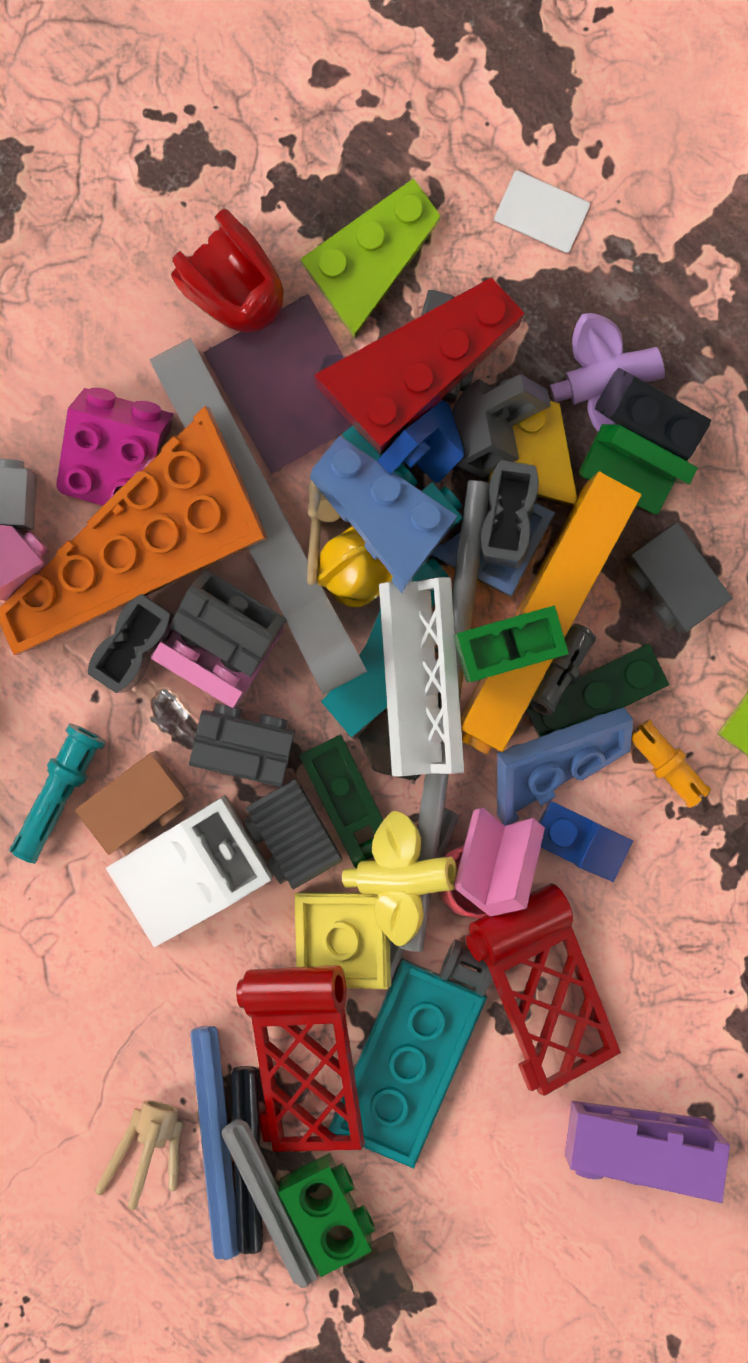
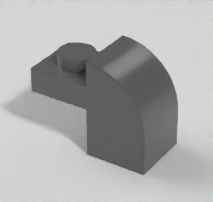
[452,374,551,478]

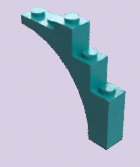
[321,426,463,738]

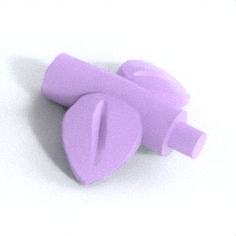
[549,313,665,432]

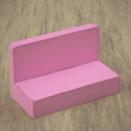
[454,808,545,917]

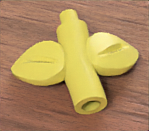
[342,811,457,946]

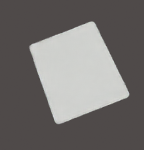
[494,170,590,253]

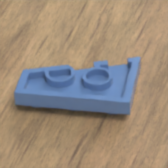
[310,436,457,593]
[497,707,633,825]

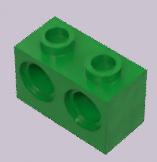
[453,605,569,683]
[278,1153,376,1277]

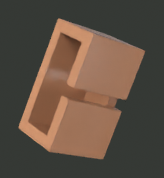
[74,751,189,855]

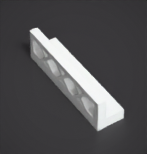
[379,577,464,776]

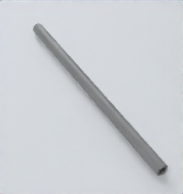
[400,480,490,952]

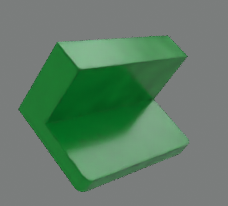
[579,424,698,515]

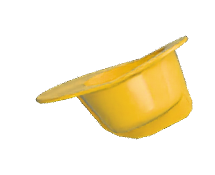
[316,526,393,607]

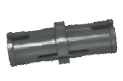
[528,623,596,716]

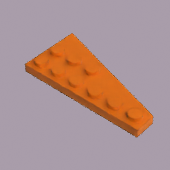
[0,406,268,655]

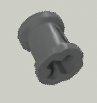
[439,939,492,996]

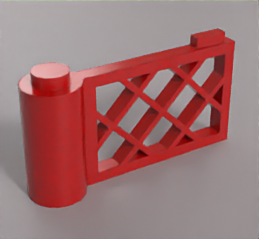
[466,883,621,1096]
[236,965,365,1152]

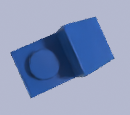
[377,399,464,483]
[539,800,633,882]

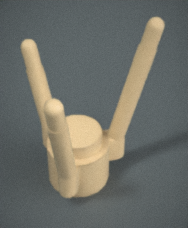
[307,479,340,585]
[95,1100,184,1210]

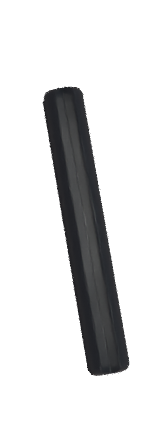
[232,1066,263,1254]

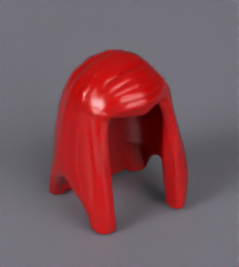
[171,209,284,333]

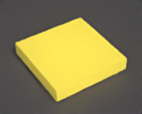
[295,892,391,989]

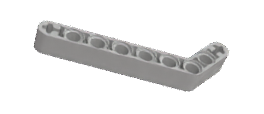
[149,338,368,694]

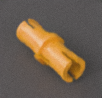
[631,719,711,808]

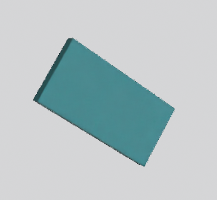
[328,958,487,1169]

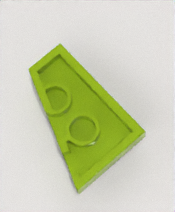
[300,178,441,339]

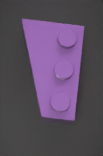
[564,1101,730,1203]

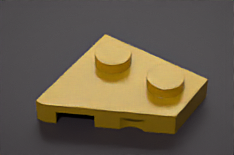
[488,401,577,507]

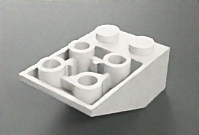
[106,795,274,948]

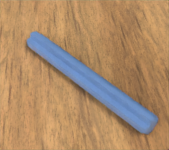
[190,1025,240,1260]

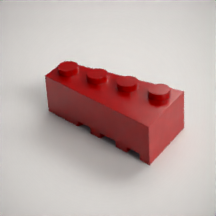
[314,277,525,456]

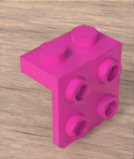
[56,388,174,506]

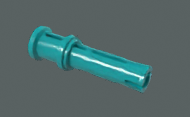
[9,723,106,864]

